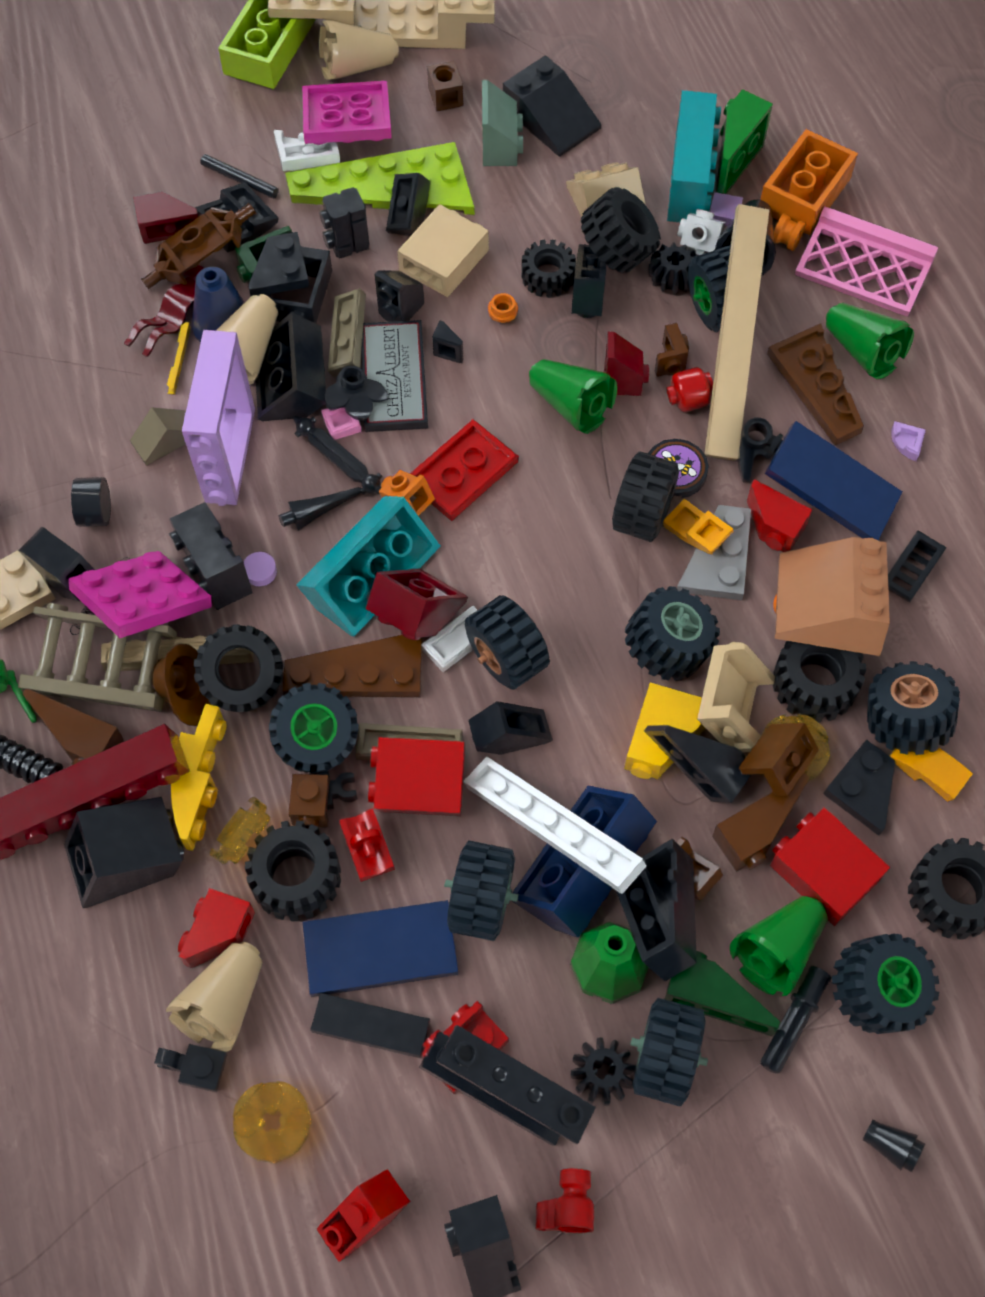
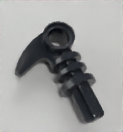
[738,417,783,483]

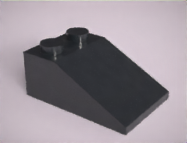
[503,55,602,157]

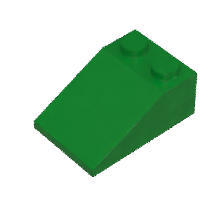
[716,89,773,194]

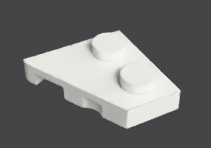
[274,130,340,172]

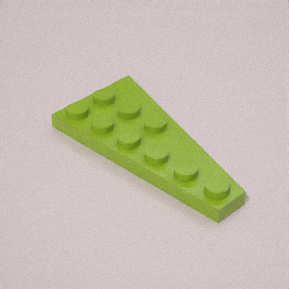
[285,142,475,215]

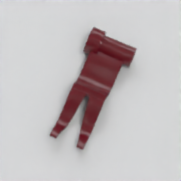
[124,265,205,357]

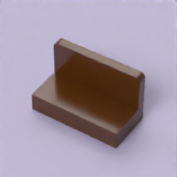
[739,723,819,796]

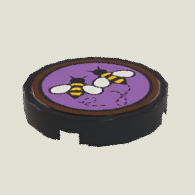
[648,438,709,498]

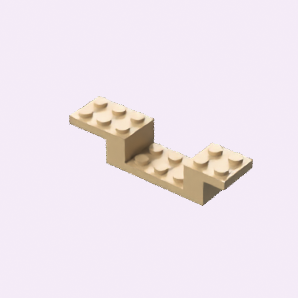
[268,0,495,49]

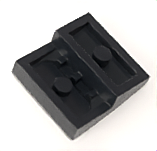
[195,182,279,253]

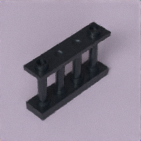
[419,1025,596,1146]

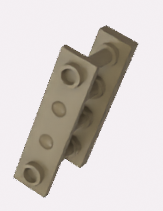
[18,603,177,712]

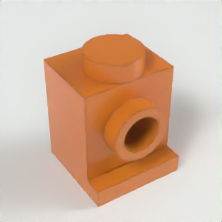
[379,470,435,516]

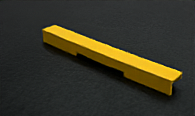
[167,322,191,394]

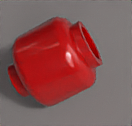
[666,367,713,413]

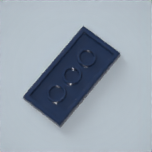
[765,421,903,540]
[302,900,459,997]

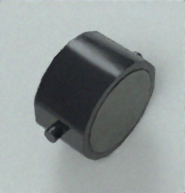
[71,477,111,527]

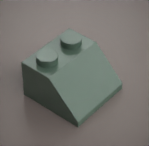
[482,80,523,166]

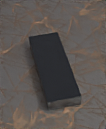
[310,993,430,1059]

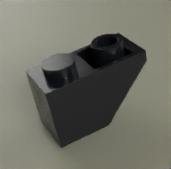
[374,270,424,322]
[18,527,95,602]

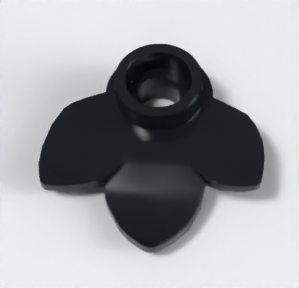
[325,366,388,420]

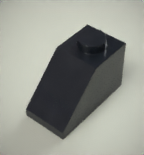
[468,701,553,755]

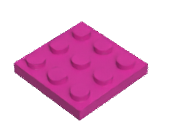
[302,81,392,145]
[69,551,212,638]

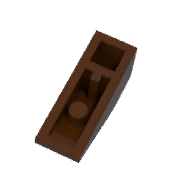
[22,688,124,765]
[712,773,809,872]

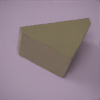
[130,407,200,466]

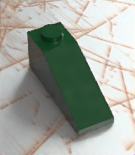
[664,951,780,1037]

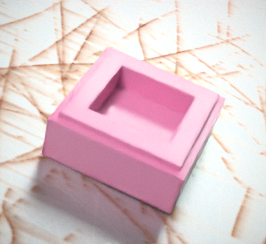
[321,408,362,440]

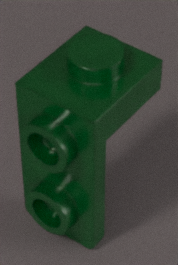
[235,226,292,283]

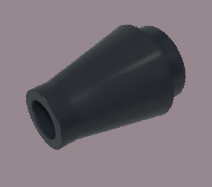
[863,1119,926,1172]

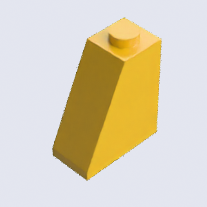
[624,682,705,779]

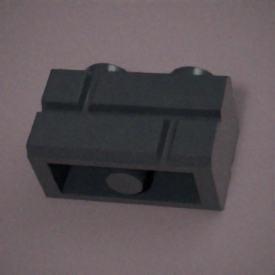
[319,187,370,259]

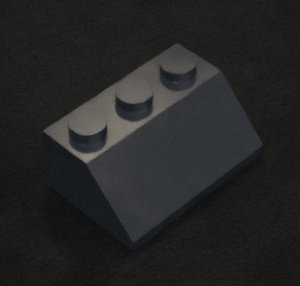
[256,312,326,422]

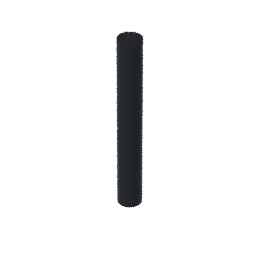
[200,154,279,199]

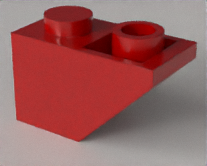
[178,888,255,968]
[316,1169,411,1262]

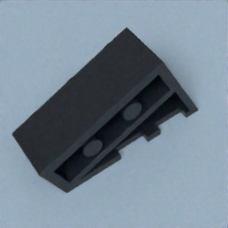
[169,502,253,610]
[616,838,697,982]
[444,1195,522,1297]

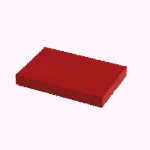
[410,419,519,521]

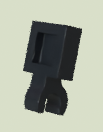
[154,1044,227,1093]

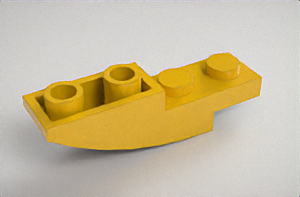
[171,704,226,851]

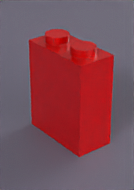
[368,737,465,817]
[770,807,891,927]

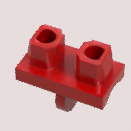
[339,808,395,882]

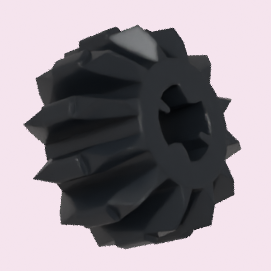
[648,242,697,295]
[570,1037,636,1106]

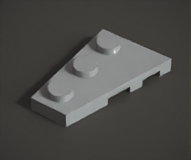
[677,505,751,600]

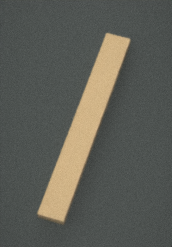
[704,204,769,461]

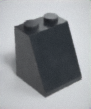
[64,797,184,908]

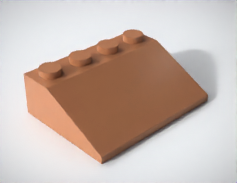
[775,537,890,656]

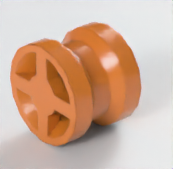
[774,214,806,251]

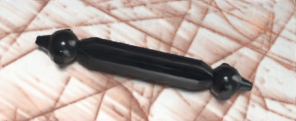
[293,416,382,495]

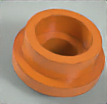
[488,293,518,323]

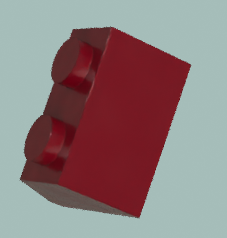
[366,569,468,640]

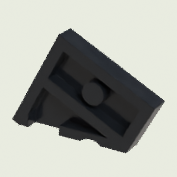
[248,232,309,296]

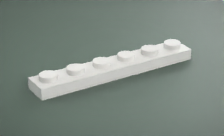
[463,756,646,894]

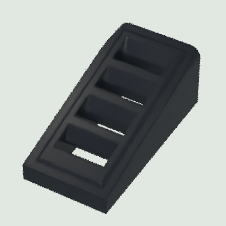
[888,530,947,603]

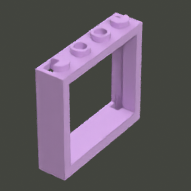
[182,330,255,506]

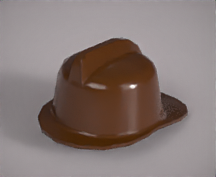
[153,643,211,726]

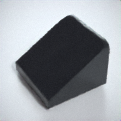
[432,320,464,364]

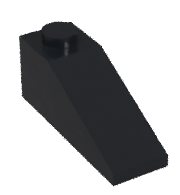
[571,244,607,318]
[644,725,752,803]

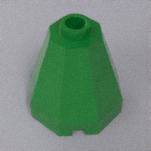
[570,921,649,1004]

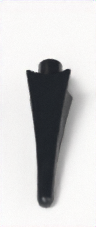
[279,487,361,531]

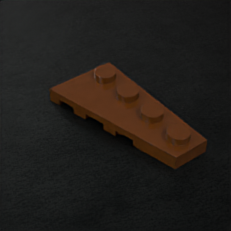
[767,323,864,446]
[282,635,422,698]

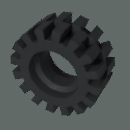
[521,239,576,298]

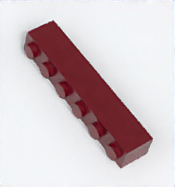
[0,724,190,859]

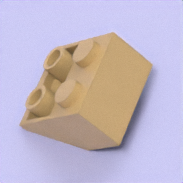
[566,162,645,217]

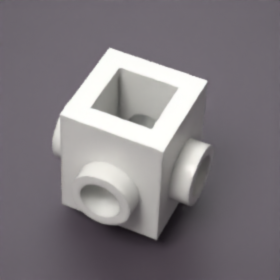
[677,209,726,255]

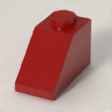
[747,479,812,552]

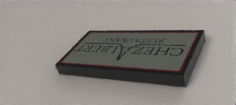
[361,320,428,432]

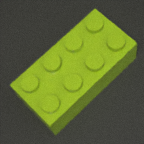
[218,0,316,89]

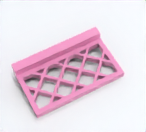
[795,206,938,317]

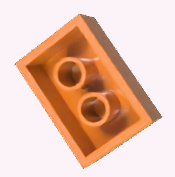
[760,129,858,235]

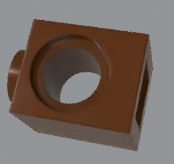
[427,61,464,112]

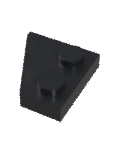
[823,739,895,836]

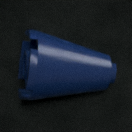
[192,267,245,343]

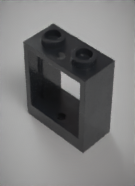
[266,246,333,323]

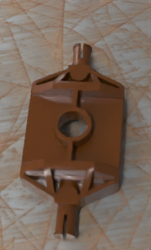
[141,203,256,290]

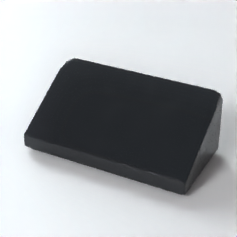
[386,173,430,236]

